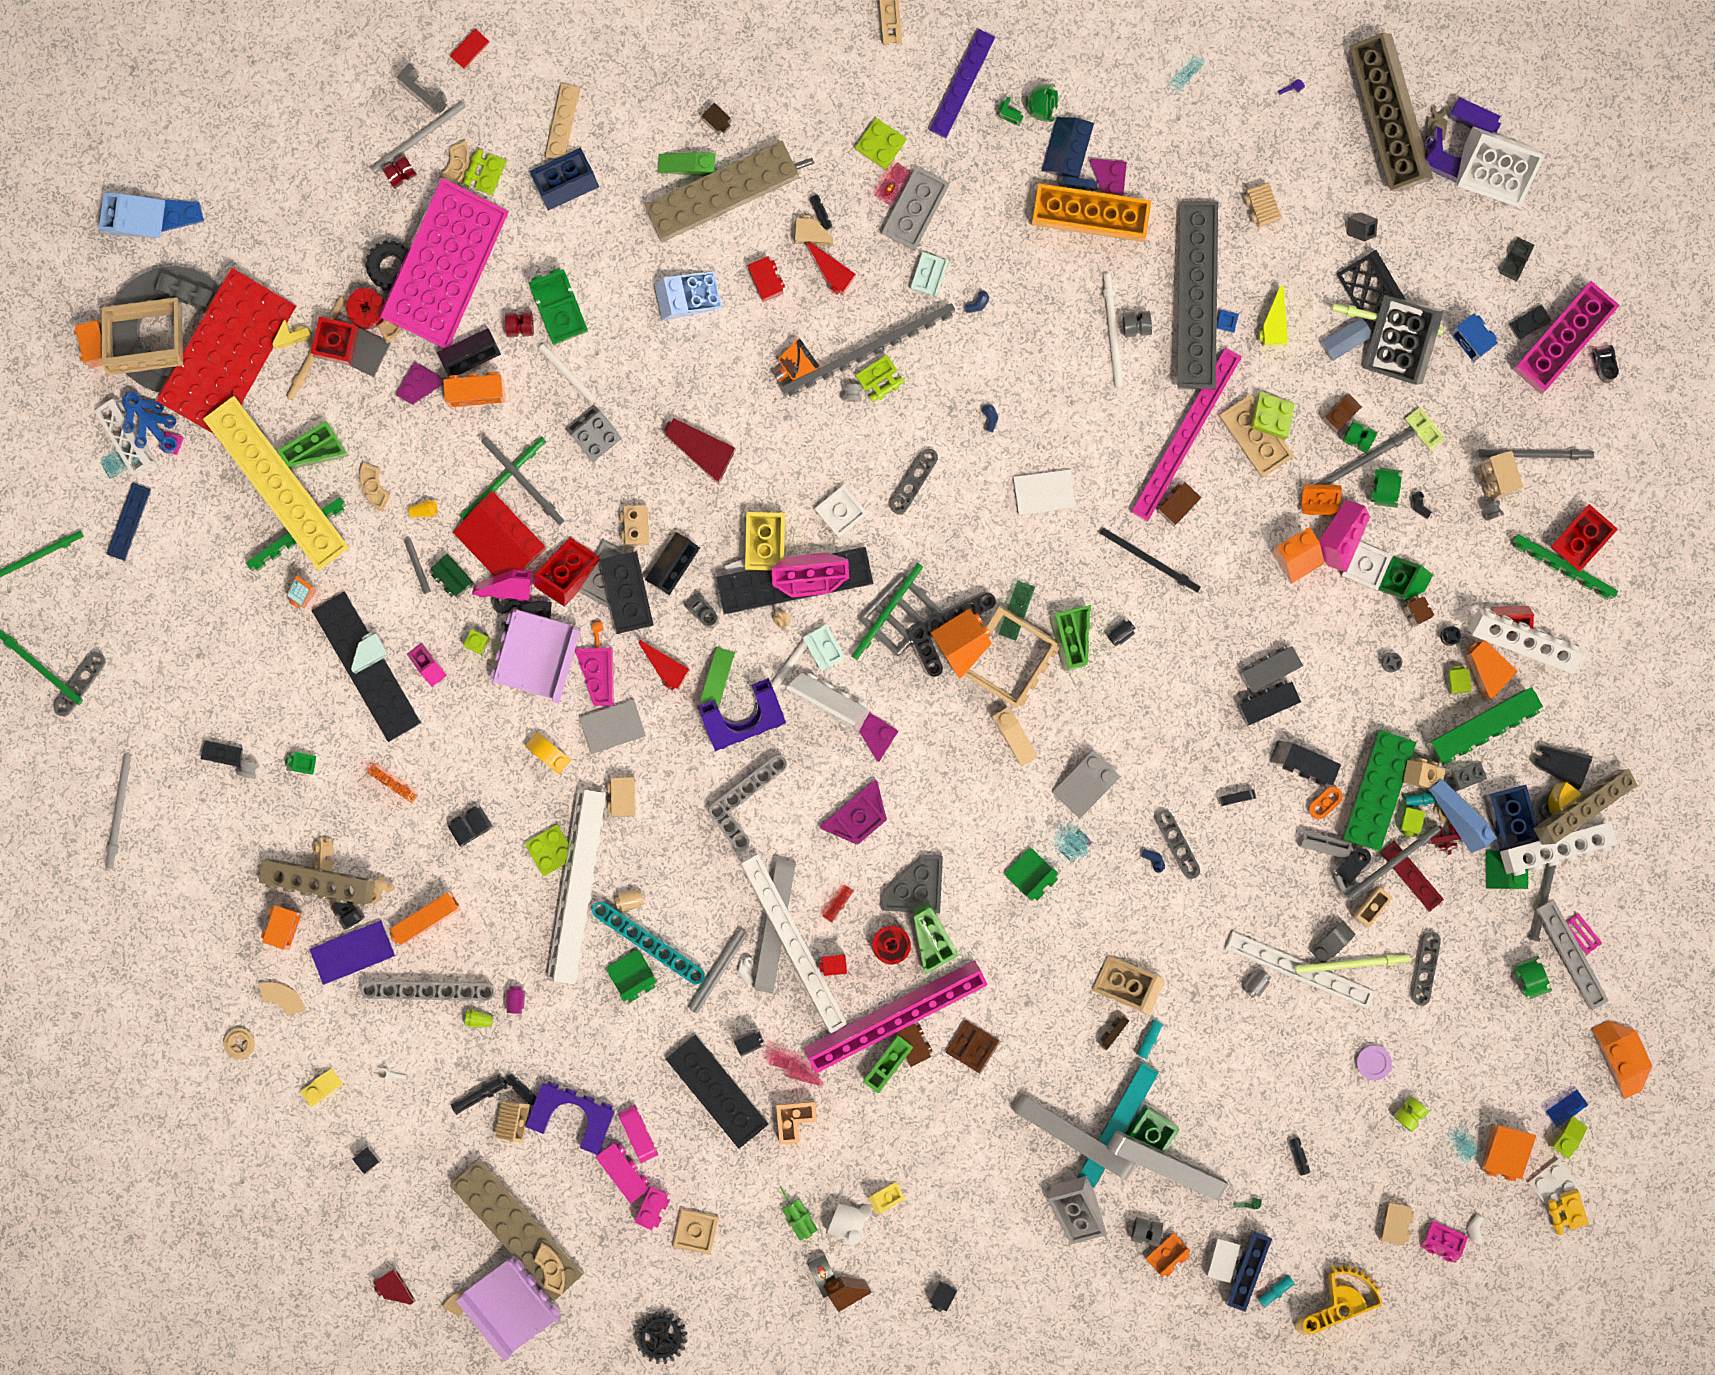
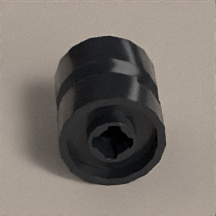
[330,901,365,930]

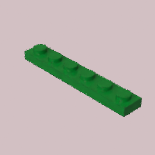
[245,497,347,571]
[1511,534,1619,600]

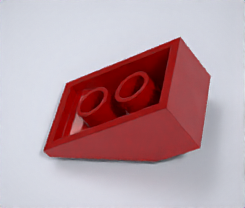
[1551,504,1618,572]
[534,537,600,607]

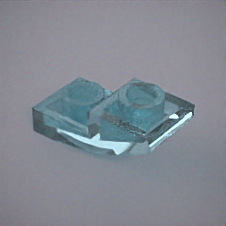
[100,445,141,479]

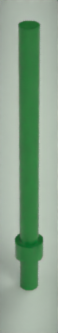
[459,436,546,521]
[0,530,84,578]
[851,563,923,660]
[0,629,83,706]

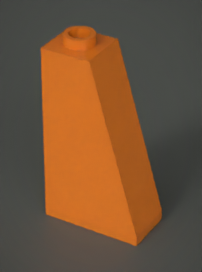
[390,892,461,945]

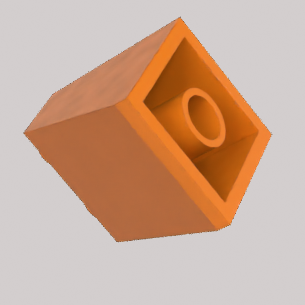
[1272,527,1324,584]
[931,608,992,679]
[1465,640,1518,702]
[1481,1124,1536,1182]

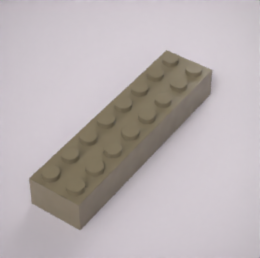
[1349,33,1433,191]
[645,140,799,243]
[450,1158,584,1301]

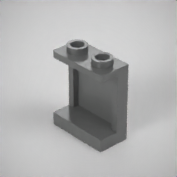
[397,63,448,115]

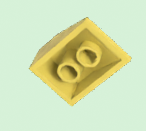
[745,512,785,570]

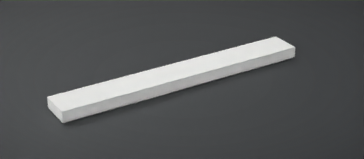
[1225,931,1375,1009]

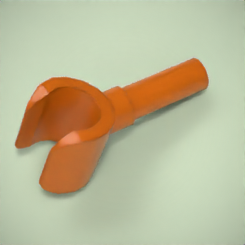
[592,621,604,648]

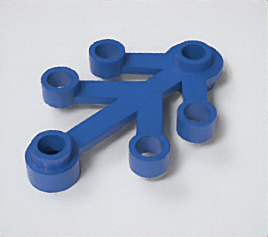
[122,392,177,454]

